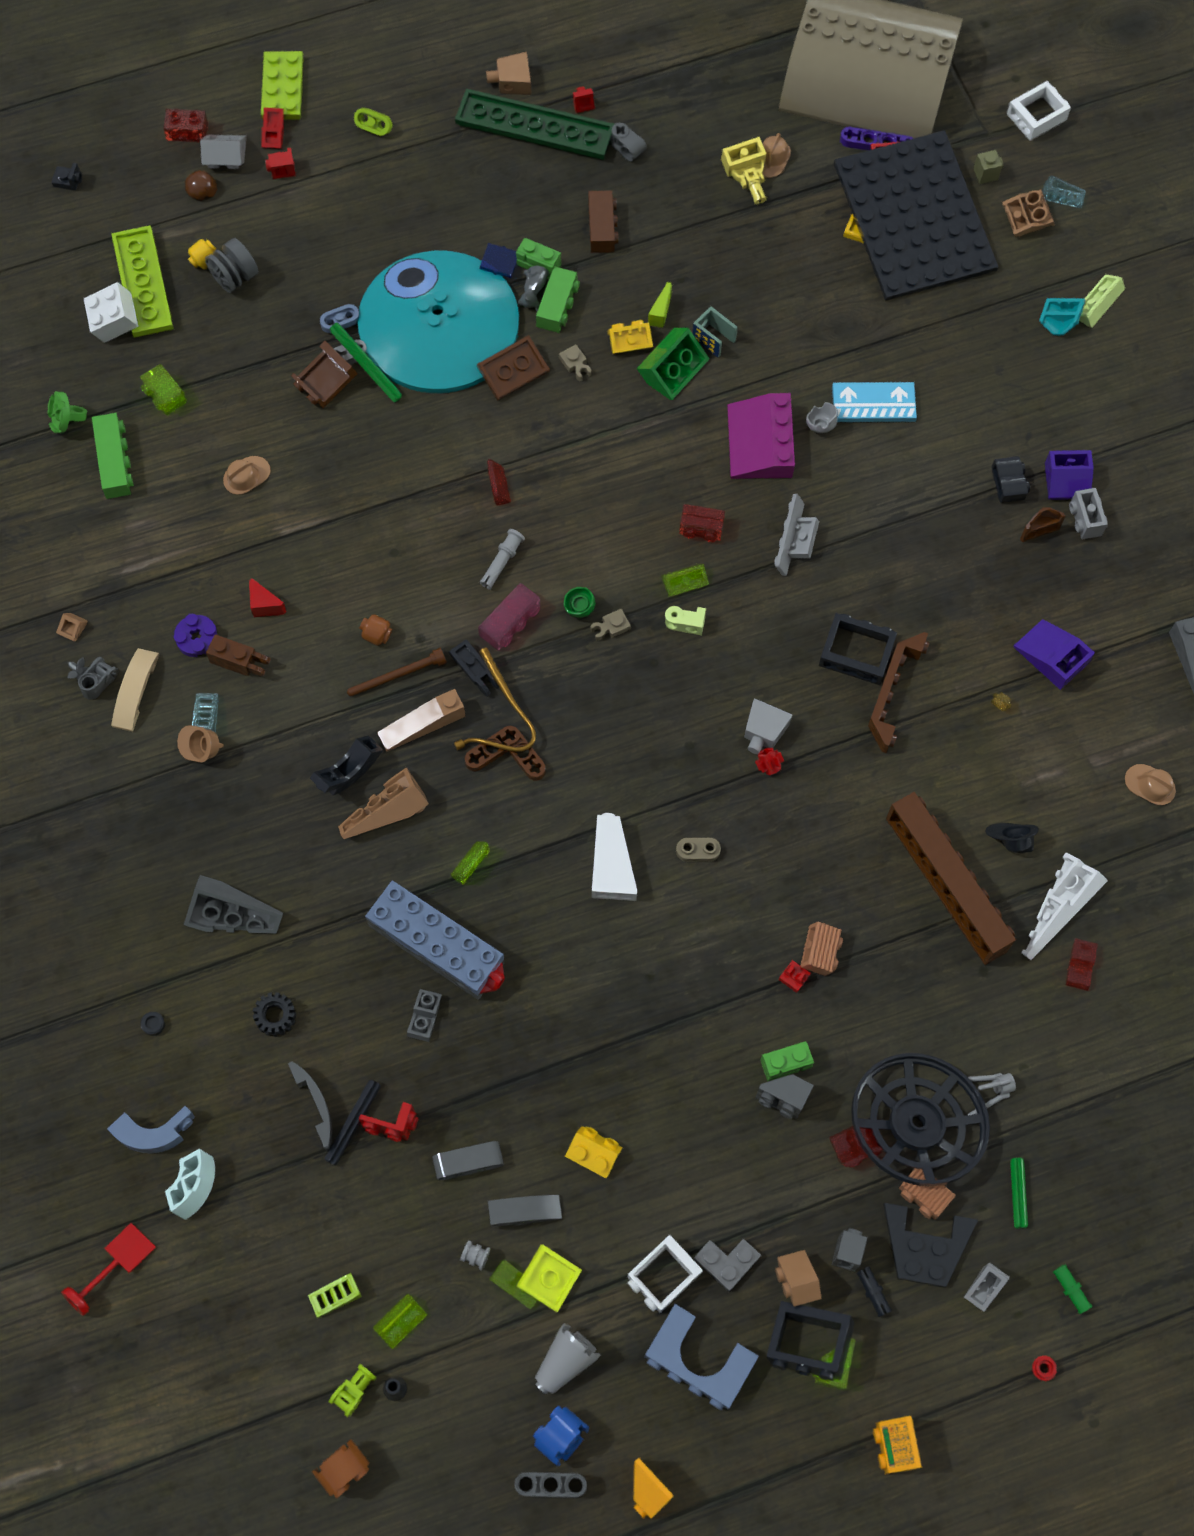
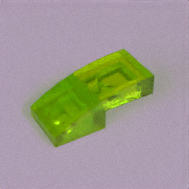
[489,1260,537,1309]

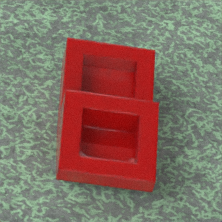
[262,107,284,148]

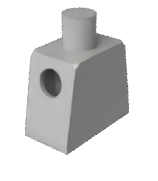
[744,698,792,754]

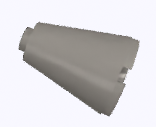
[535,1323,600,1394]

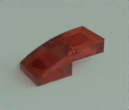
[1065,938,1097,991]

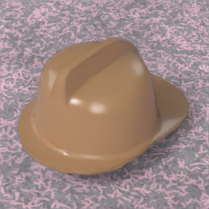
[763,133,791,178]
[223,456,270,495]
[177,725,224,762]
[1125,764,1176,805]

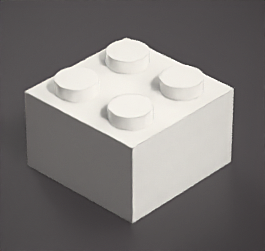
[84,282,138,343]

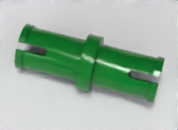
[1053,1264,1092,1314]

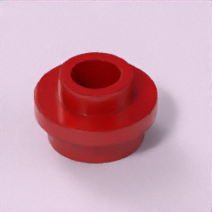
[1032,1356,1057,1381]

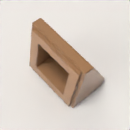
[56,613,88,642]

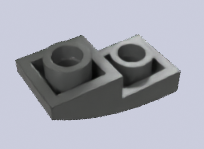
[407,989,442,1042]

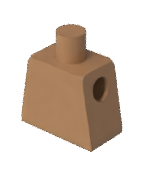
[486,52,531,95]

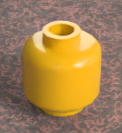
[188,239,217,269]

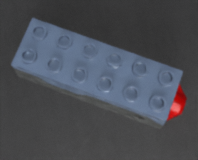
[365,880,505,1000]

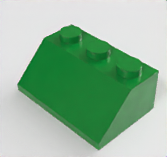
[637,328,709,400]

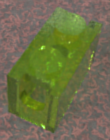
[140,364,187,415]

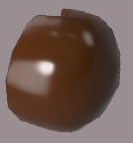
[185,171,217,201]

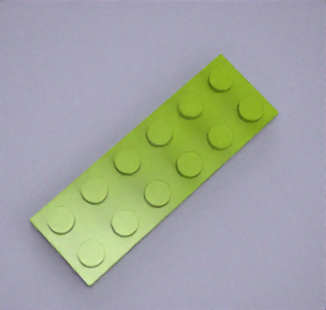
[111,225,174,337]

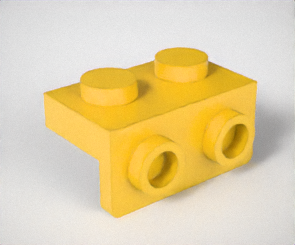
[565,1126,623,1178]

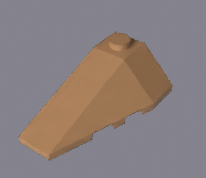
[338,768,429,839]

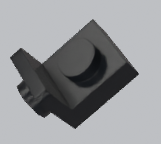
[52,163,82,191]

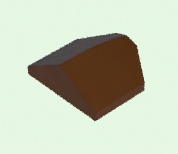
[1020,507,1066,542]

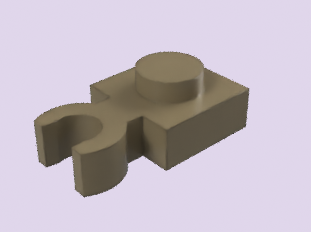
[559,344,591,381]
[590,609,631,641]

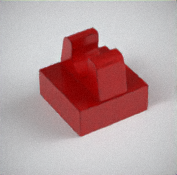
[573,86,595,113]
[779,960,811,993]

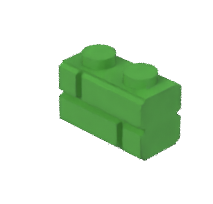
[516,238,561,279]
[760,1041,814,1082]

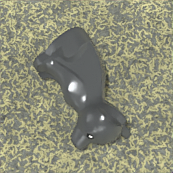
[518,266,549,312]

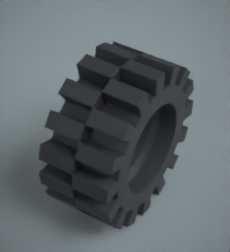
[253,992,296,1037]

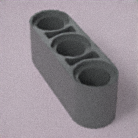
[432,1141,504,1181]
[515,1472,587,1498]

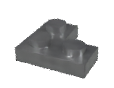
[694,1239,761,1291]

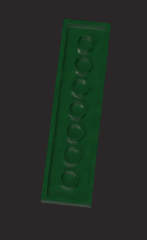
[455,89,615,160]

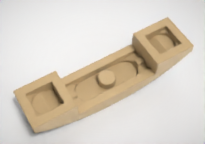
[111,648,159,732]

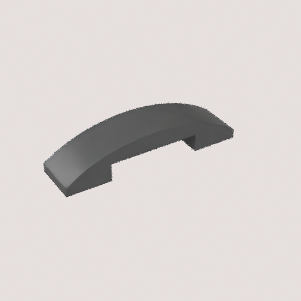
[288,1062,333,1151]

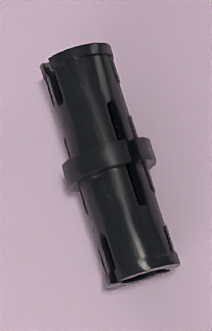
[856,1266,892,1318]

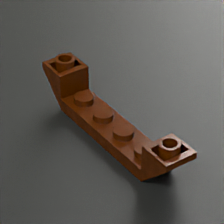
[868,632,930,753]

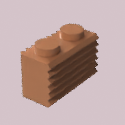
[800,922,843,976]
[899,1168,956,1219]

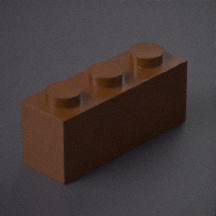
[588,190,618,253]

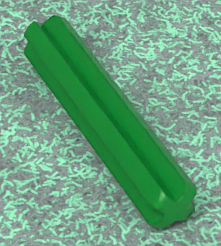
[1010,1158,1028,1229]

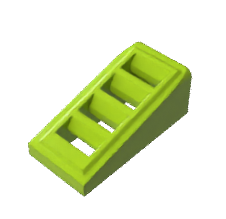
[648,282,672,328]
[308,1273,362,1318]

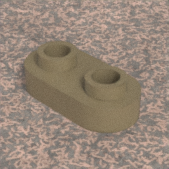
[676,838,721,862]

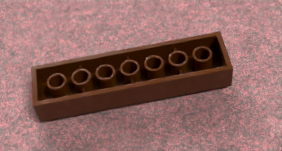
[886,792,1016,965]

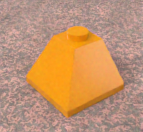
[633,1458,673,1519]

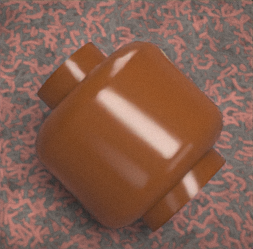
[359,614,393,646]

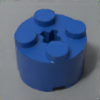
[533,1406,589,1467]

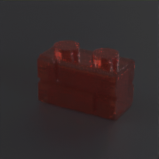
[679,504,725,542]

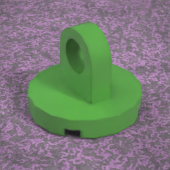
[48,391,87,433]

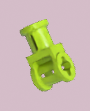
[329,1364,377,1418]

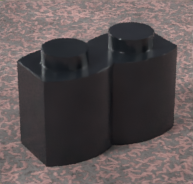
[991,456,1030,503]

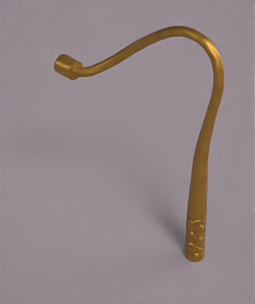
[454,647,536,752]

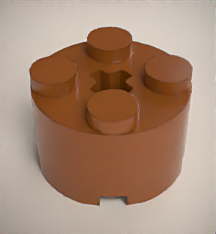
[312,1439,369,1498]

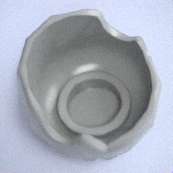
[806,402,838,433]

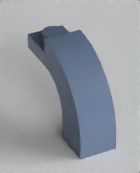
[107,1106,195,1153]

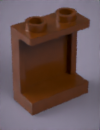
[291,341,357,408]

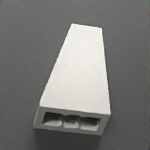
[592,813,637,901]

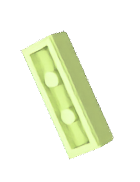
[1079,274,1125,328]

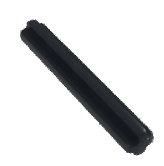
[325,1080,381,1165]

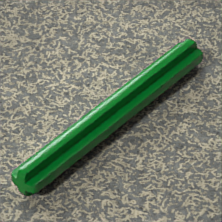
[330,323,402,402]

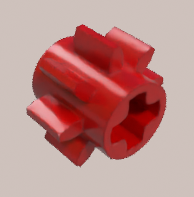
[755,748,784,775]

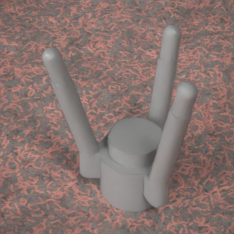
[968,1073,1016,1115]

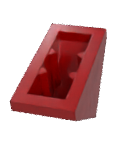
[249,578,287,617]

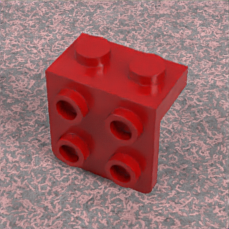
[359,1102,418,1142]

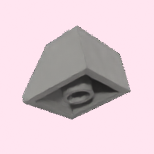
[200,135,246,169]

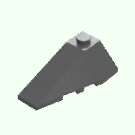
[1169,617,1194,693]
[184,875,283,934]

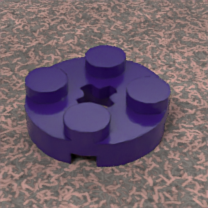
[174,614,218,657]

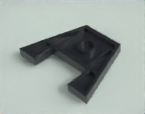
[883,1203,978,1288]

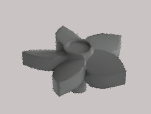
[67,657,89,680]

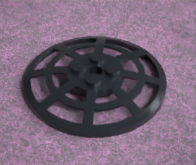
[851,1053,990,1187]

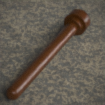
[347,648,447,696]

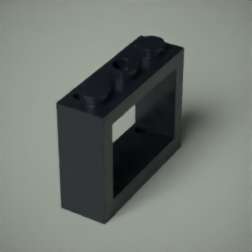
[819,613,897,685]
[767,1301,855,1381]

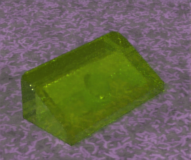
[661,563,709,597]
[451,841,489,885]
[373,1294,427,1349]

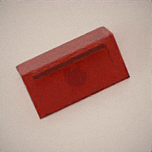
[487,459,511,506]

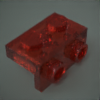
[829,1118,883,1168]

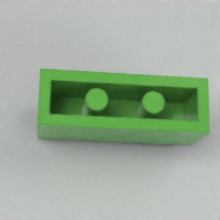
[536,267,580,333]

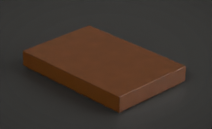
[477,335,550,400]

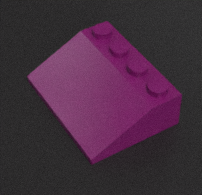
[727,393,795,479]

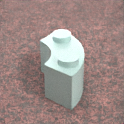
[165,1149,215,1220]

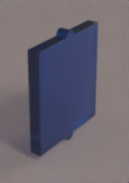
[479,243,517,278]

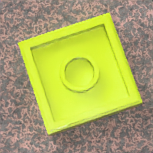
[516,1244,582,1312]

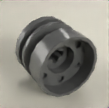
[205,238,259,293]

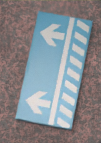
[832,382,917,422]

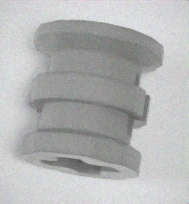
[460,1240,491,1270]

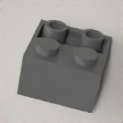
[755,1074,814,1119]

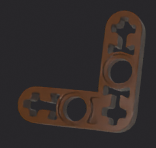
[465,726,545,781]

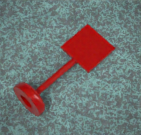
[61,1223,156,1316]

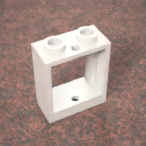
[1007,81,1071,141]
[627,1235,703,1313]

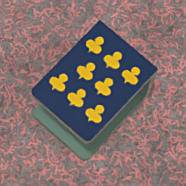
[692,307,738,357]

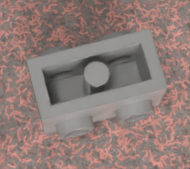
[1069,488,1108,539]

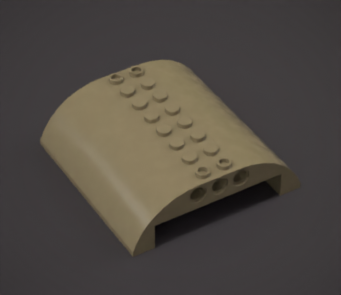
[778,0,963,138]

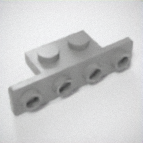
[775,494,819,576]

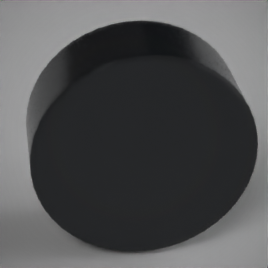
[141,1012,165,1036]

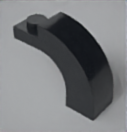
[310,735,383,796]

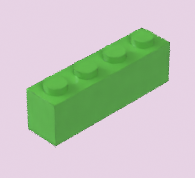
[92,413,134,499]

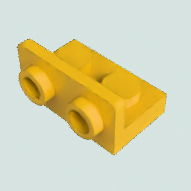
[607,320,653,354]

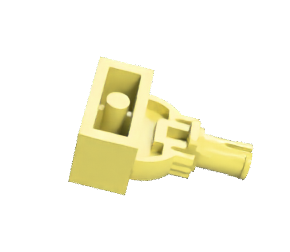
[721,137,767,204]

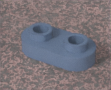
[320,304,359,333]

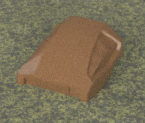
[1002,190,1055,237]

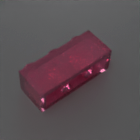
[478,583,540,651]

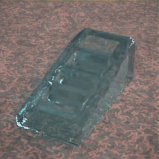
[1042,175,1086,208]
[192,693,219,733]

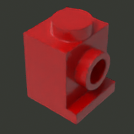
[265,148,296,179]

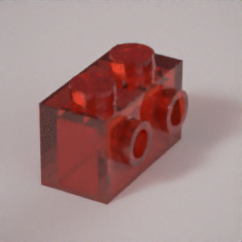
[163,109,208,142]

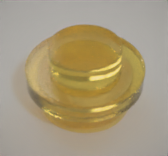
[991,692,1012,712]

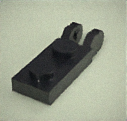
[449,640,500,697]

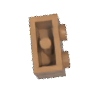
[775,1250,821,1306]

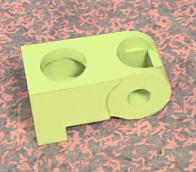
[665,606,706,635]

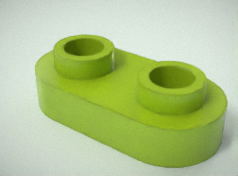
[354,108,392,135]

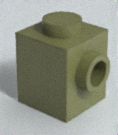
[973,150,1003,184]

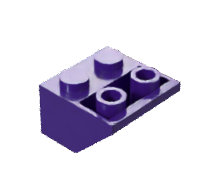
[1045,450,1093,500]

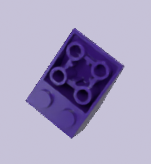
[1013,619,1095,690]

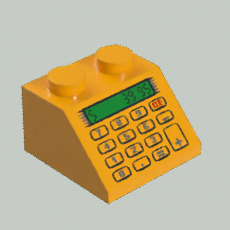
[873,1416,921,1474]

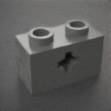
[831,1229,867,1272]

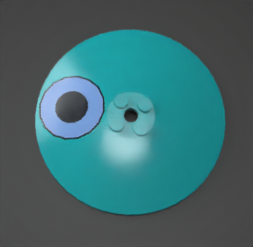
[358,251,519,393]

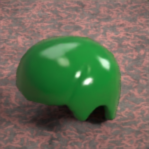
[563,587,595,619]

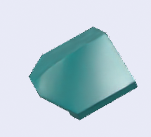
[1039,298,1086,336]

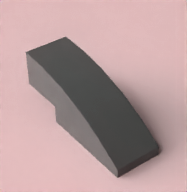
[488,1195,562,1228]

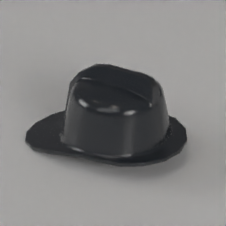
[985,823,1039,853]

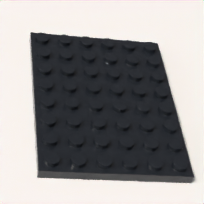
[834,130,998,301]

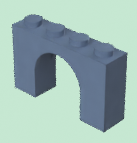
[645,1304,759,1411]

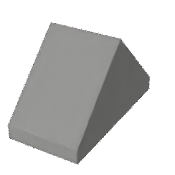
[964,1263,1010,1311]

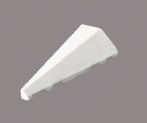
[1022,853,1108,960]

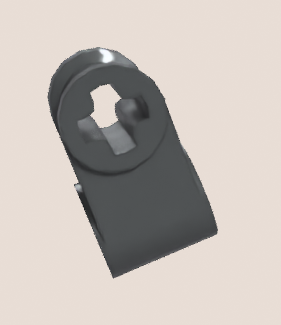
[610,123,647,161]
[78,657,119,700]

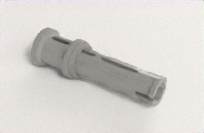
[479,529,525,590]

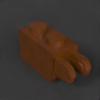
[206,635,271,676]

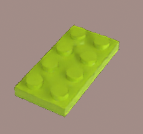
[261,51,303,120]

